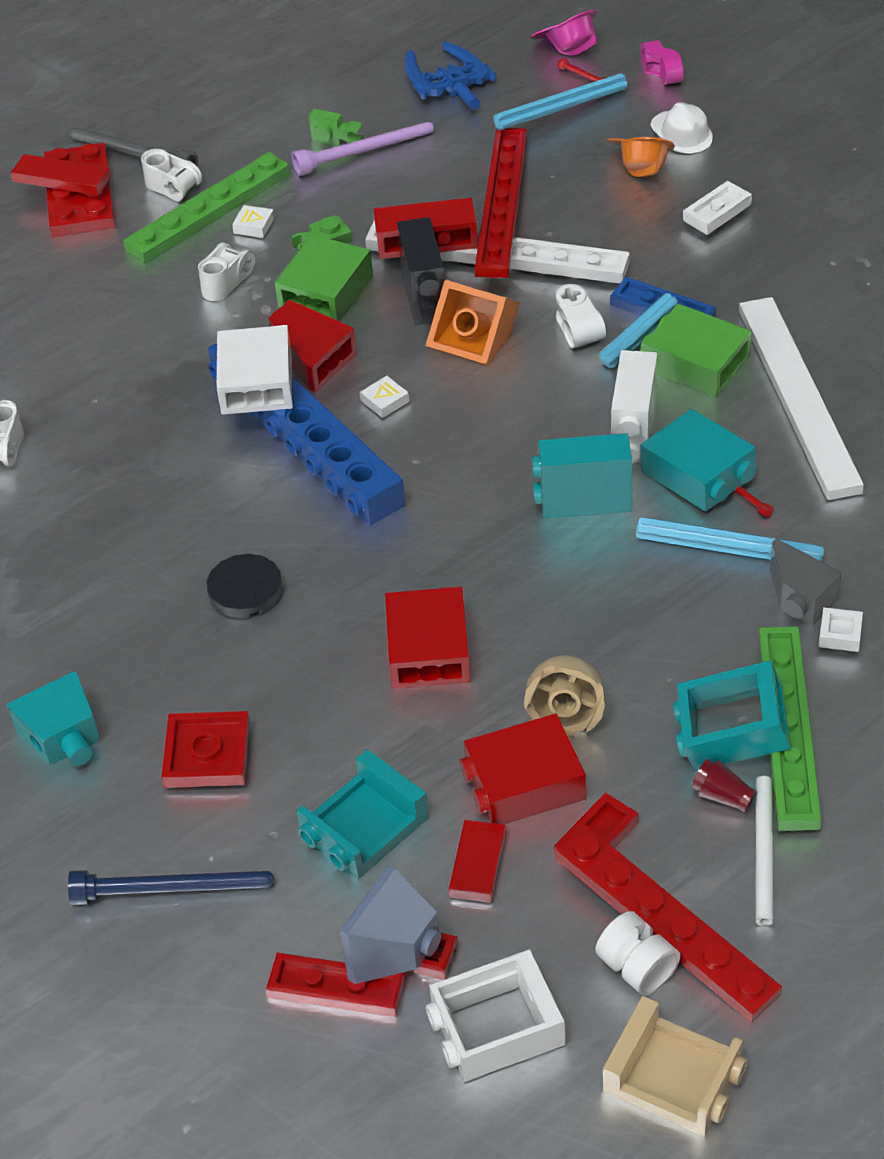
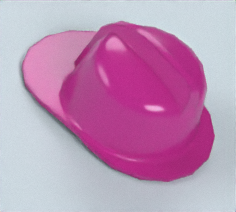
[530,9,598,56]

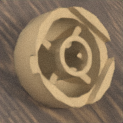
[524,655,605,738]

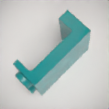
[296,749,429,880]

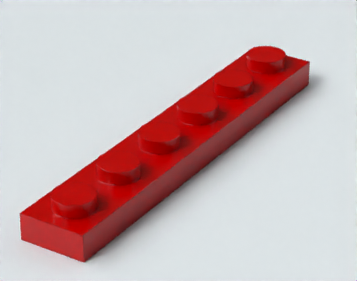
[555,824,782,1023]

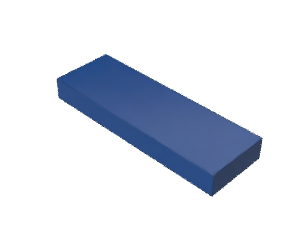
[610,277,716,317]

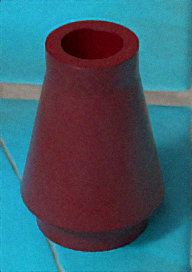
[691,758,757,813]

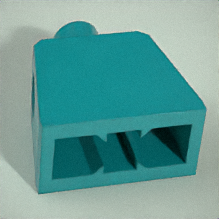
[6,671,100,766]

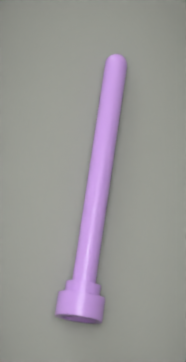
[291,122,434,177]

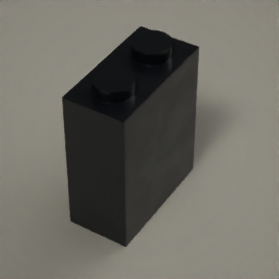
[397,217,445,325]

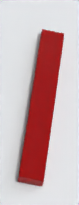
[474,128,527,278]

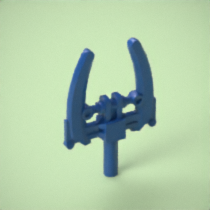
[405,41,496,110]

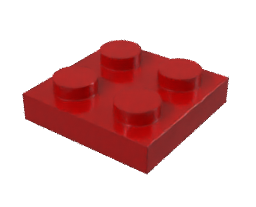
[161,711,250,788]

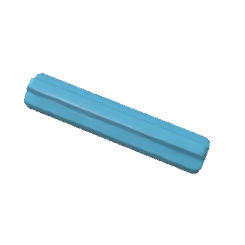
[599,293,678,369]

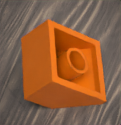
[425,280,520,365]

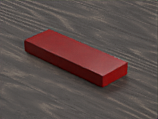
[10,154,111,196]
[266,952,406,1017]

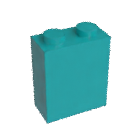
[640,408,757,512]
[532,433,632,519]

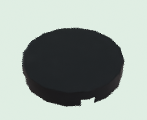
[206,553,283,618]

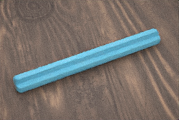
[493,73,628,131]
[636,517,824,562]

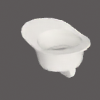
[651,102,713,154]

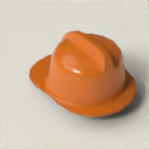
[606,137,675,177]

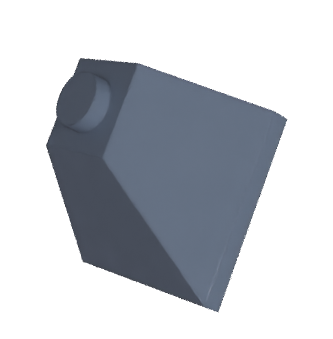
[340,865,441,984]

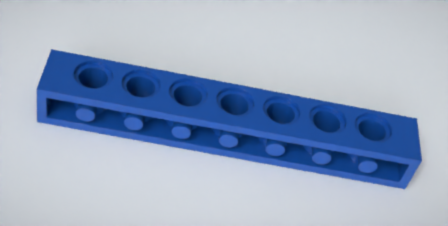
[208,343,406,526]

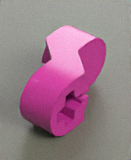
[640,40,684,85]

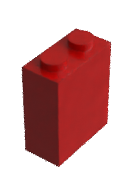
[385,586,471,689]
[459,713,586,824]

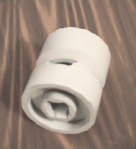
[595,911,680,996]

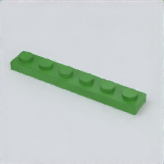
[123,152,291,264]
[758,627,821,831]

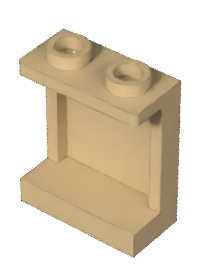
[603,996,748,1137]

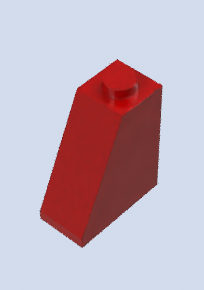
[268,299,357,393]

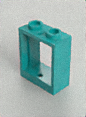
[673,660,791,771]

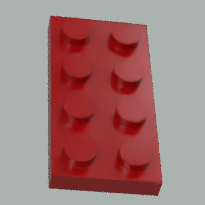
[44,143,115,238]

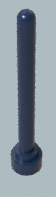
[68,870,275,905]

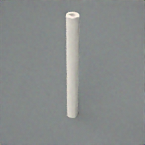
[756,776,773,926]

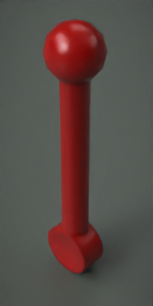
[557,58,606,82]
[735,486,774,517]

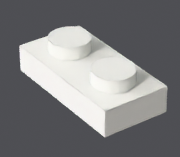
[683,180,752,235]

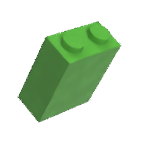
[274,235,373,321]
[640,304,752,398]

